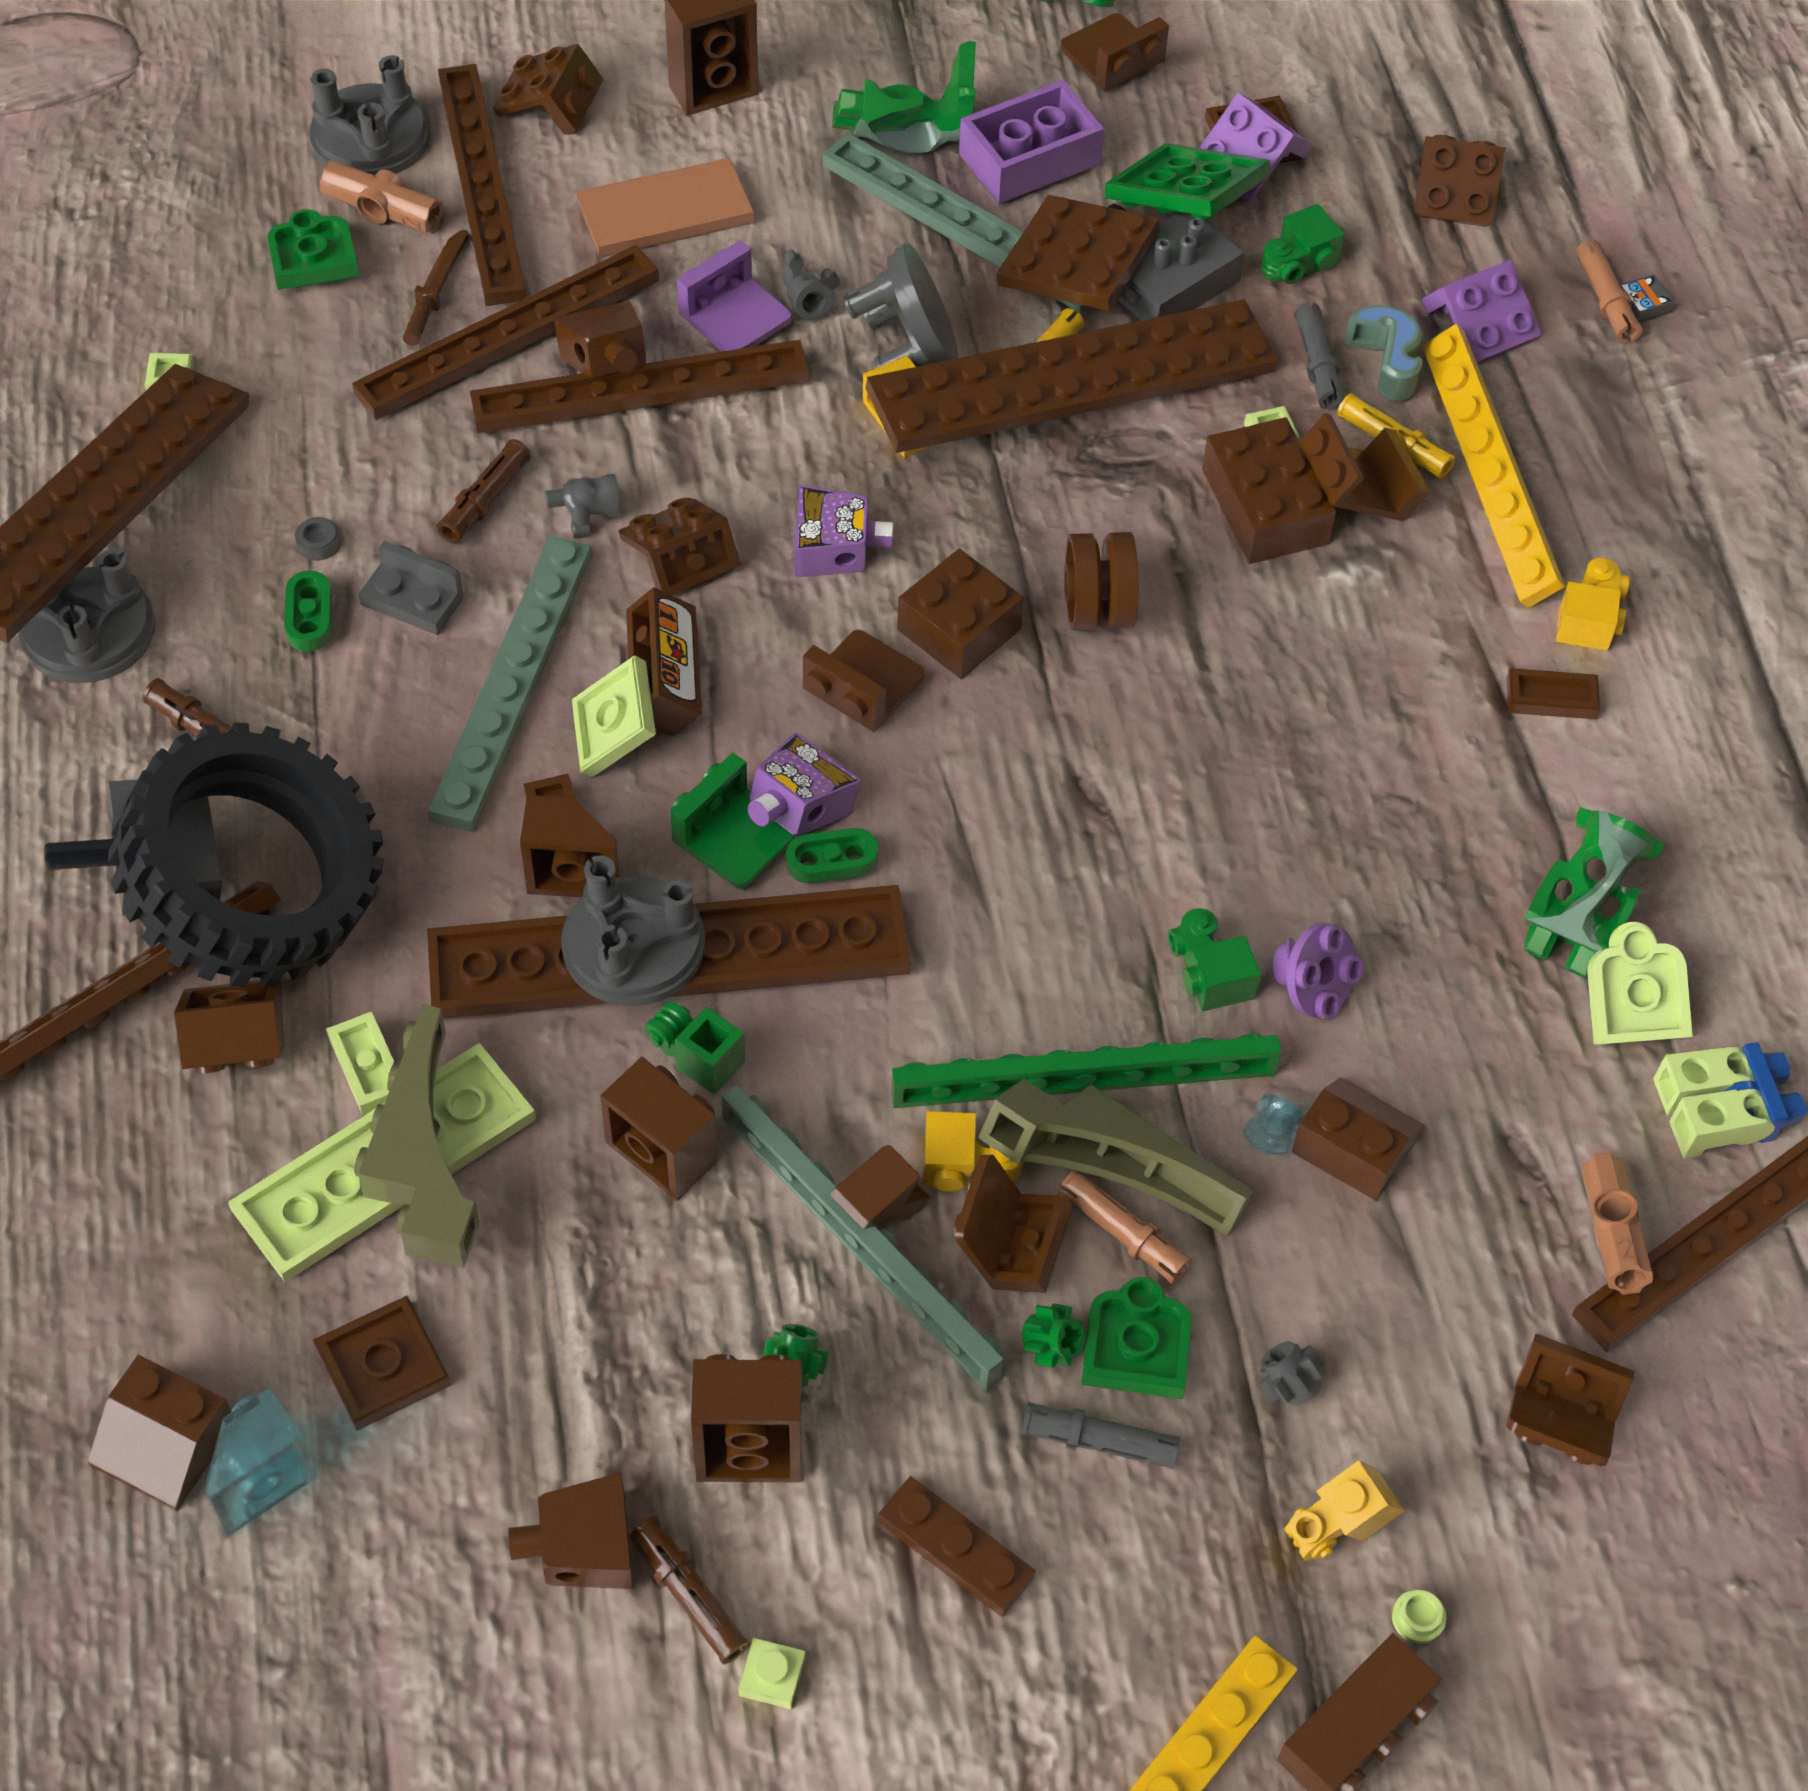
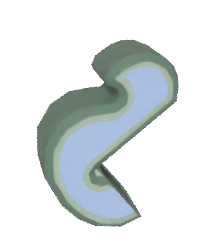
[1344,305,1423,401]

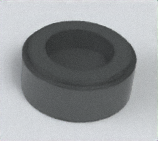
[295,517,341,561]

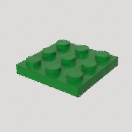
[1105,143,1270,219]

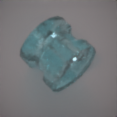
[1243,1094,1304,1155]

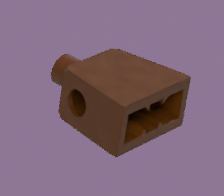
[554,300,646,377]
[508,1473,633,1589]

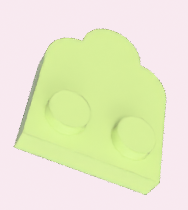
[1587,922,1693,1044]

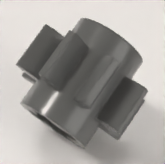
[1259,1341,1324,1406]

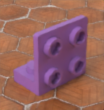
[1200,92,1313,202]
[1422,259,1541,362]

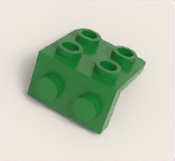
[670,752,798,889]

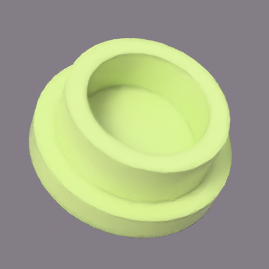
[1392,1590,1447,1644]

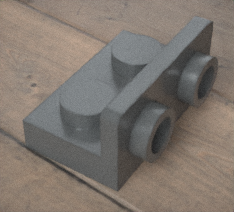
[359,541,464,635]

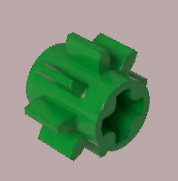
[1022,1303,1085,1368]
[762,1324,829,1387]

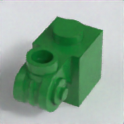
[1261,203,1345,284]
[1168,908,1261,1012]
[644,1001,745,1095]

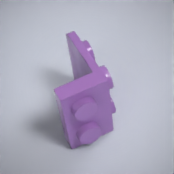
[677,240,791,352]

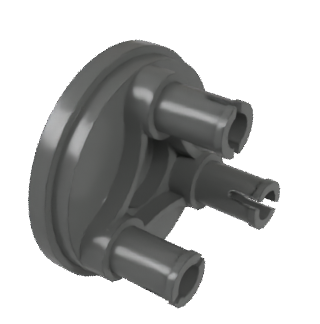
[309,55,430,175]
[843,243,958,368]
[18,549,155,683]
[561,855,705,1006]

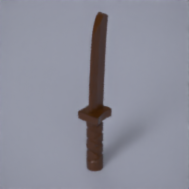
[403,230,468,346]

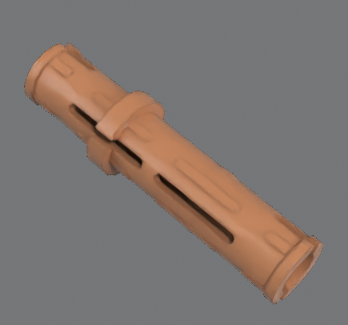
[1575,239,1643,344]
[1058,1170,1193,1285]

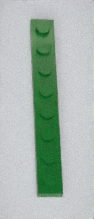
[891,1033,1281,1109]

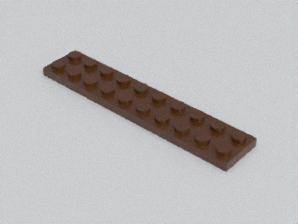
[865,299,1279,453]
[0,364,249,643]
[427,885,910,1019]

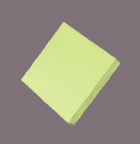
[572,655,656,778]

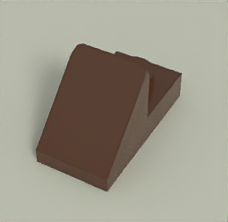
[830,1145,930,1230]

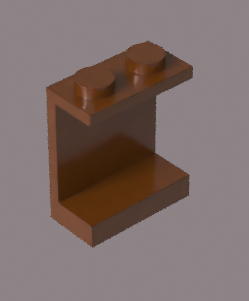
[1298,413,1430,521]

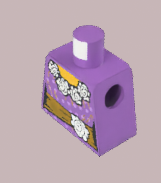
[795,485,893,577]
[748,732,861,836]

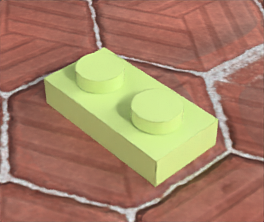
[326,1011,394,1115]

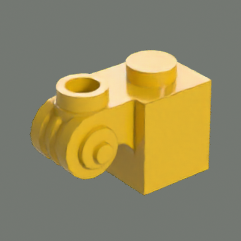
[1555,558,1630,651]
[923,1111,1023,1192]
[1284,1460,1405,1561]

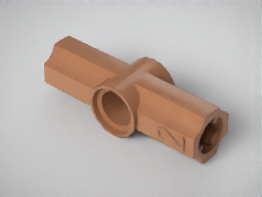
[319,160,443,233]
[1581,1152,1653,1295]

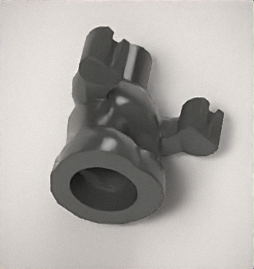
[784,249,840,320]
[545,474,620,538]

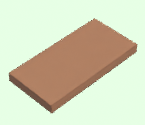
[577,158,754,257]

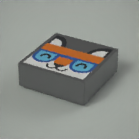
[1620,274,1674,322]

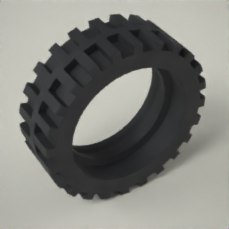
[108,722,384,988]

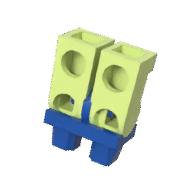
[1653,1042,1807,1159]

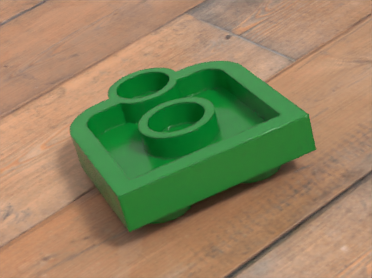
[267,209,360,290]
[1081,1277,1191,1399]

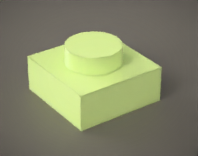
[738,1638,805,1709]

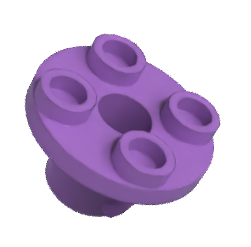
[1272,922,1364,1020]

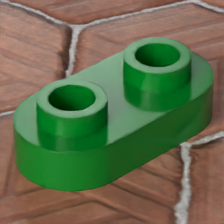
[284,571,333,652]
[786,828,878,883]

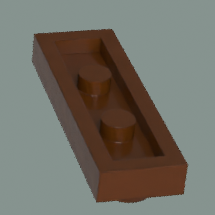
[877,1475,1036,1618]

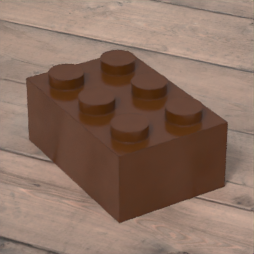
[664,0,758,116]
[1202,417,1336,564]
[691,1354,802,1483]

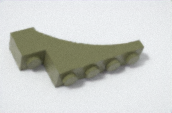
[355,1004,479,1268]
[978,1079,1254,1236]

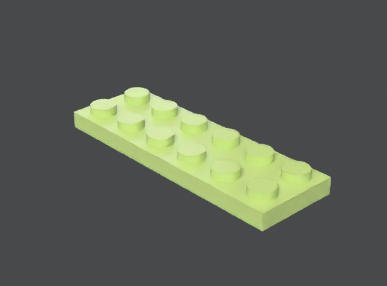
[228,1043,536,1282]

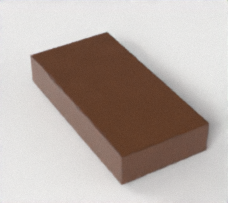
[1506,668,1600,720]

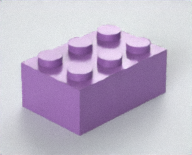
[959,79,1104,204]

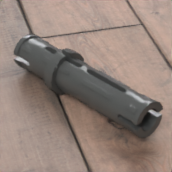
[1294,302,1345,410]
[1021,1401,1180,1470]

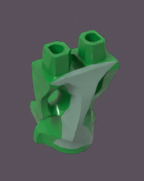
[832,41,976,155]
[1524,807,1665,979]

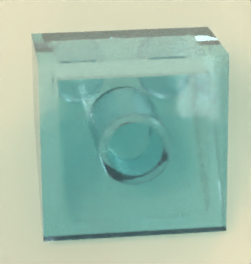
[204,1388,318,1537]

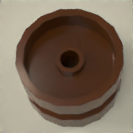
[1064,532,1139,630]

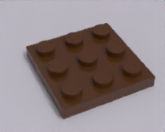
[996,194,1160,311]

